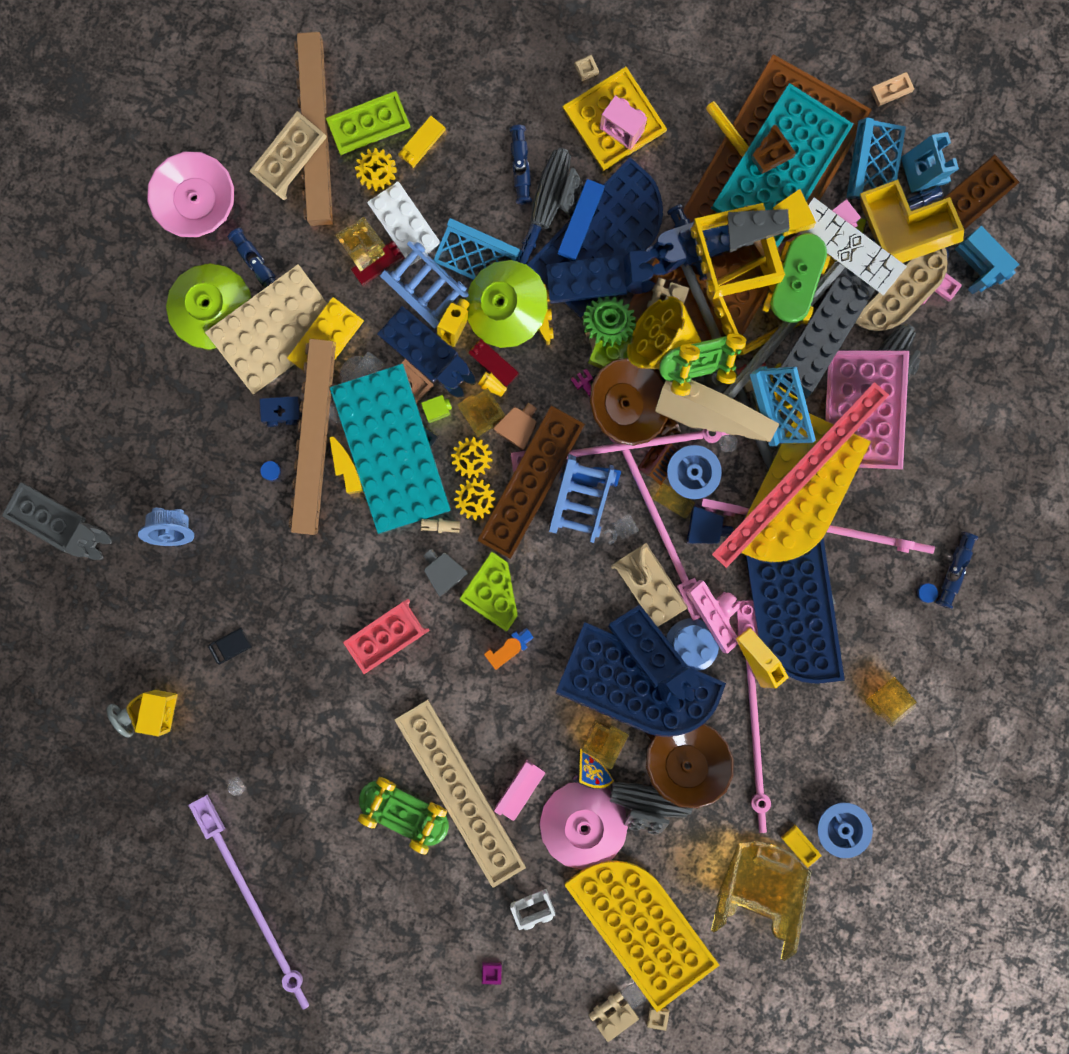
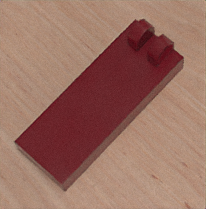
[351,241,404,286]
[468,339,519,387]

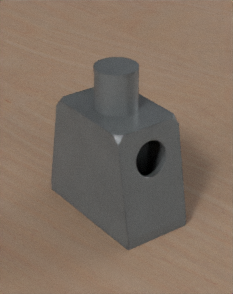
[423,549,469,597]

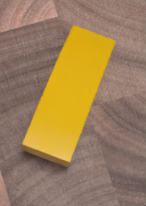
[330,437,364,494]

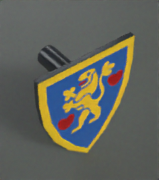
[572,749,614,789]

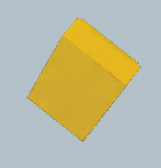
[781,825,822,868]

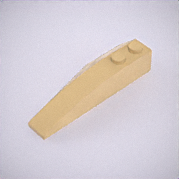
[655,380,779,442]

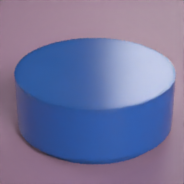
[261,461,281,481]
[917,583,938,603]

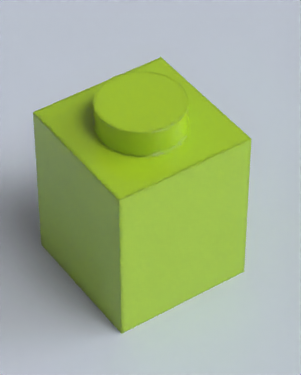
[421,395,452,423]

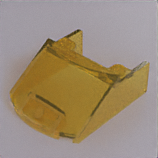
[711,841,812,961]

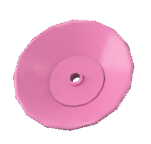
[147,152,234,237]
[540,782,628,870]

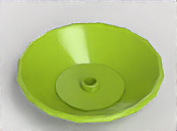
[466,260,548,348]
[166,263,251,349]

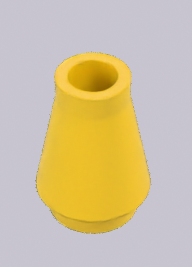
[478,372,507,397]

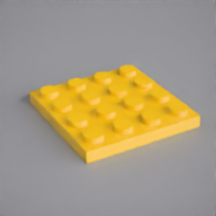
[562,67,667,171]

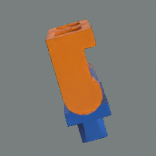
[484,628,534,670]

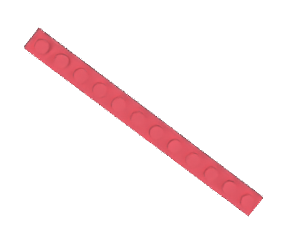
[712,382,889,568]

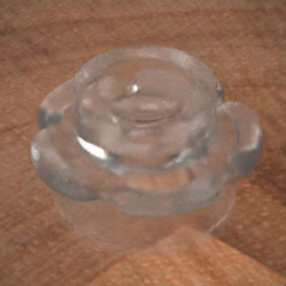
[719,435,738,452]
[227,777,246,796]

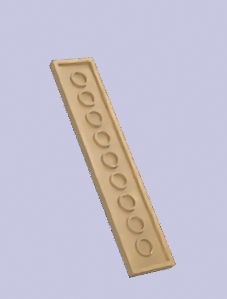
[395,700,526,888]

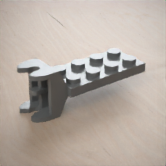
[2,482,112,560]

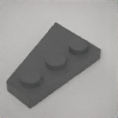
[727,209,789,252]

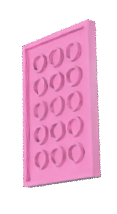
[825,351,909,469]

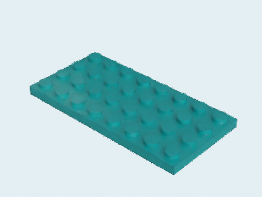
[711,83,853,248]
[330,364,451,534]

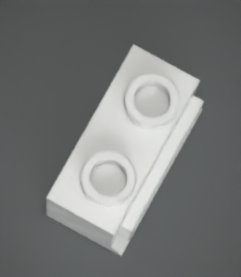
[510,889,555,930]

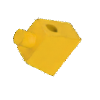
[773,189,816,236]
[437,298,470,347]

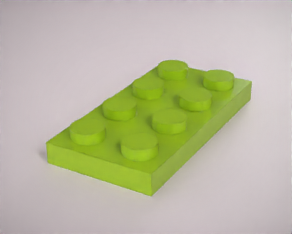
[326,91,411,155]

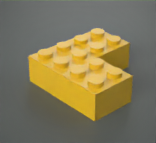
[860,180,964,263]

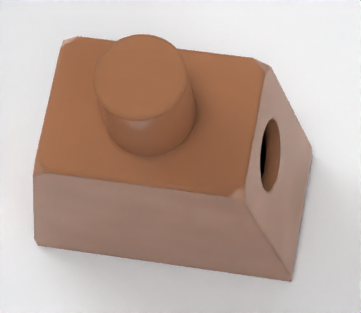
[494,403,537,451]

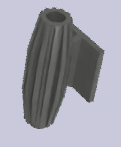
[530,148,584,229]
[878,324,921,384]
[610,782,693,835]

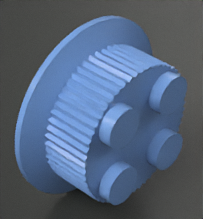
[667,445,722,499]
[138,508,195,546]
[666,618,719,671]
[817,803,873,858]

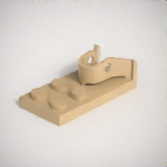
[250,111,327,200]
[611,543,688,627]

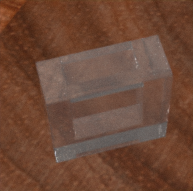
[621,982,647,1010]

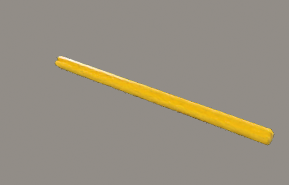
[706,101,835,270]

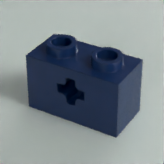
[260,396,302,427]

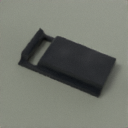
[208,627,252,665]

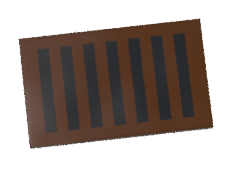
[638,443,678,485]

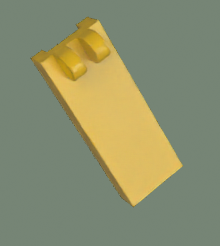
[398,116,446,168]

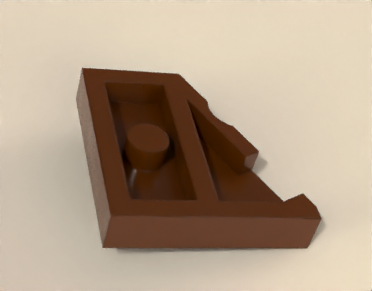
[751,124,796,174]

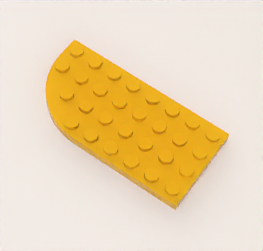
[741,411,871,562]
[564,860,720,1012]

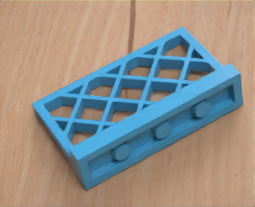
[846,117,906,199]
[434,218,520,280]
[750,366,816,446]

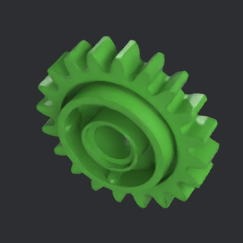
[582,296,636,347]

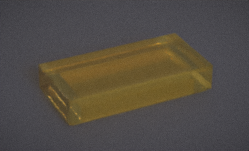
[653,483,696,519]

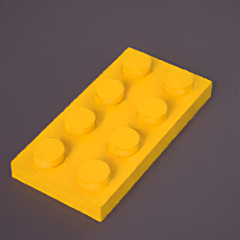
[287,297,364,371]

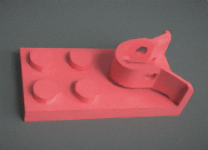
[343,599,430,674]

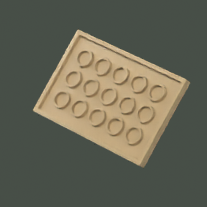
[205,264,328,395]

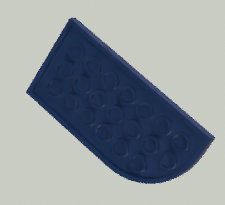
[746,537,845,684]
[555,622,726,737]

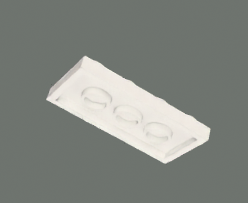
[367,182,441,266]

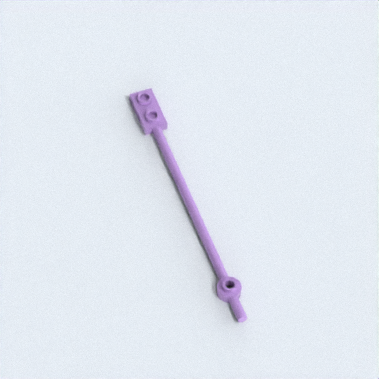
[189,795,309,1010]

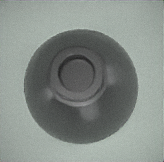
[703,371,728,393]

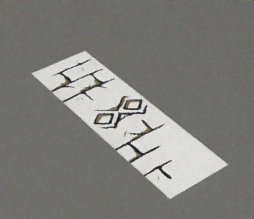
[800,198,907,295]

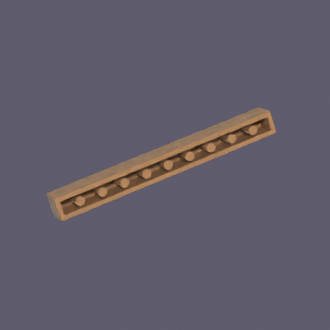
[294,32,333,226]
[289,339,336,535]

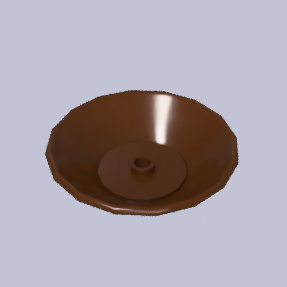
[590,358,668,446]
[646,724,734,809]

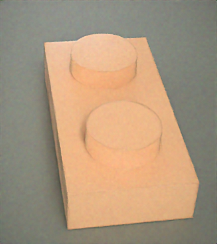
[871,72,914,107]

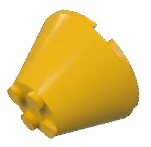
[627,296,701,369]

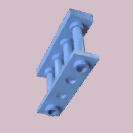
[380,241,469,329]
[549,454,617,543]

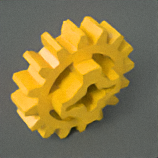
[355,148,397,191]
[451,437,493,479]
[454,478,496,520]

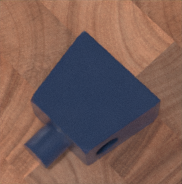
[686,507,733,544]

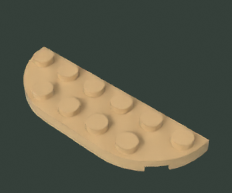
[855,248,947,331]

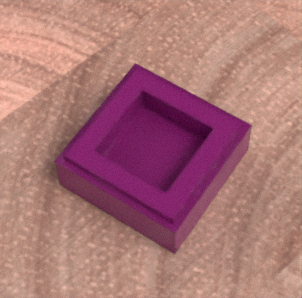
[482,962,502,985]

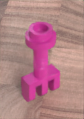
[570,369,593,396]

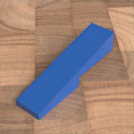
[558,179,605,261]

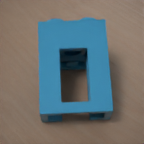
[901,132,959,193]
[955,226,1019,294]

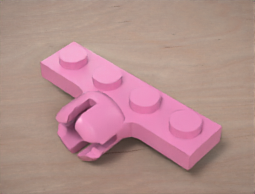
[686,580,740,654]

